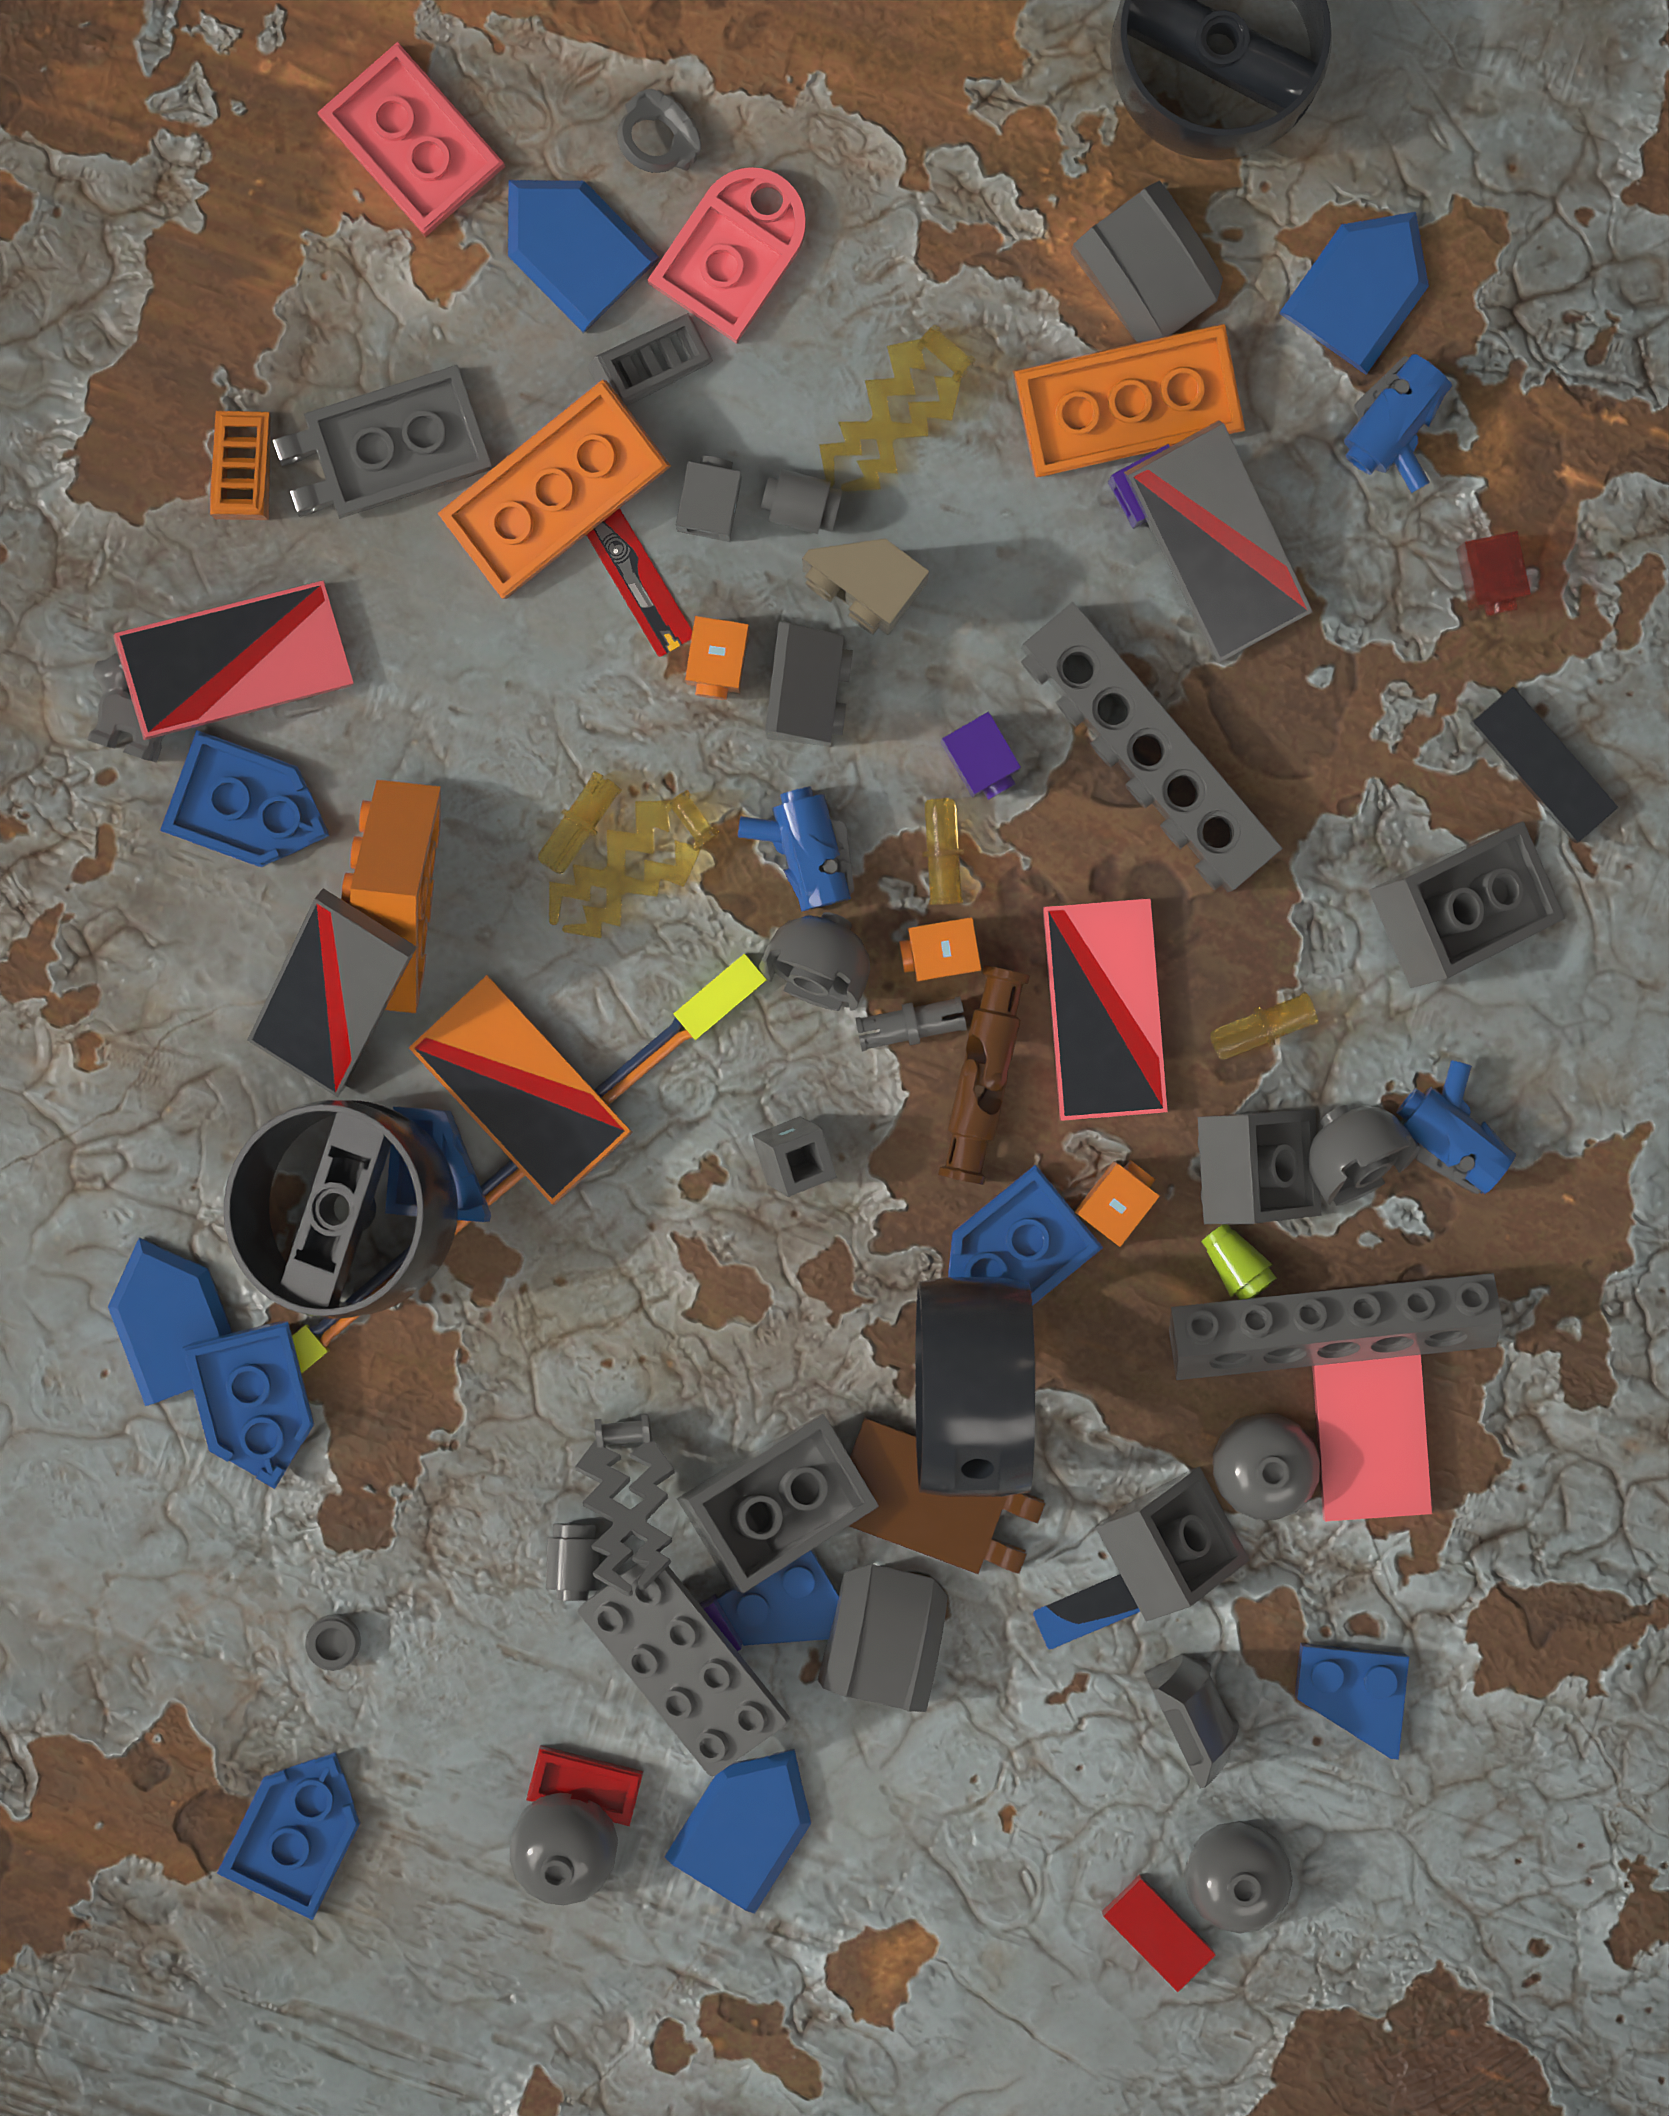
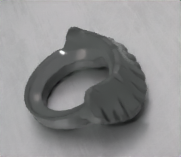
[617,89,701,173]

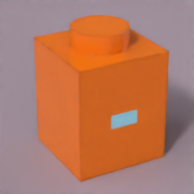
[685,616,749,700]
[899,917,981,982]
[1074,1160,1160,1247]

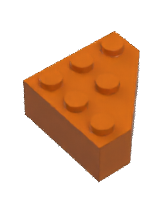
[341,780,441,1013]

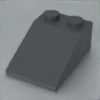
[1368,821,1565,988]
[677,1414,879,1593]

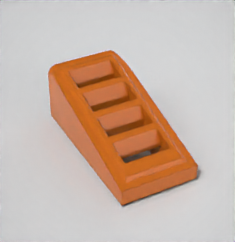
[210,411,271,520]

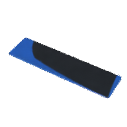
[1033,1574,1140,1649]

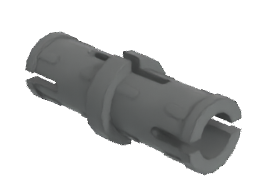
[855,996,967,1052]

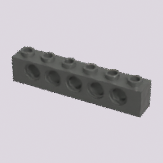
[1021,602,1283,892]
[1169,1273,1503,1380]

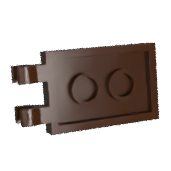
[849,1416,1046,1574]

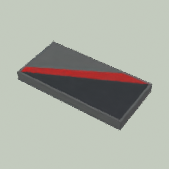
[1124,421,1312,663]
[247,888,417,1097]

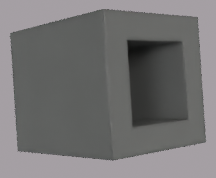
[675,456,742,542]
[752,1116,837,1197]

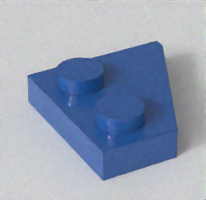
[385,1106,491,1222]
[717,1550,839,1646]
[1295,1643,1409,1760]

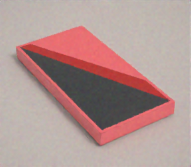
[113,580,354,740]
[1043,899,1168,1121]

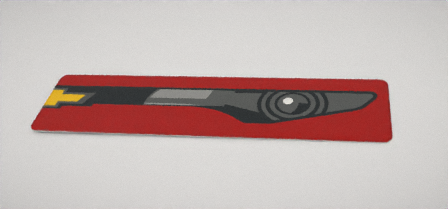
[586,508,693,657]

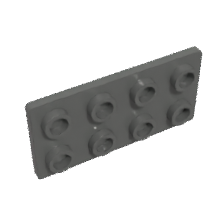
[578,1563,790,1777]

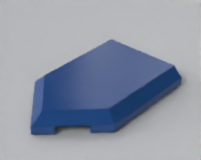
[508,180,660,334]
[1279,212,1429,375]
[160,730,330,868]
[948,1165,1103,1306]
[108,1237,233,1407]
[182,1321,314,1489]
[664,1749,811,1914]
[217,1752,361,1920]

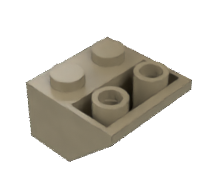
[802,538,929,635]

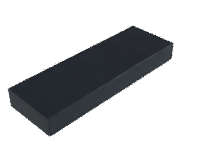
[1470,687,1619,843]

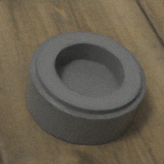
[305,1614,361,1671]

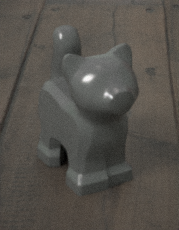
[87,653,165,763]

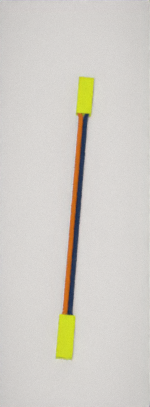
[292,954,767,1373]

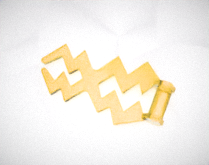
[819,324,976,492]
[549,790,720,939]

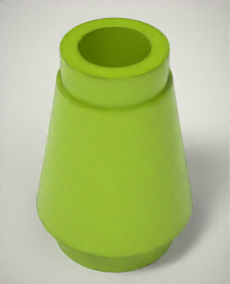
[1201,1224,1277,1300]

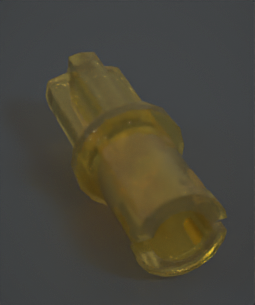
[538,771,622,874]
[922,798,964,905]
[1210,992,1319,1060]

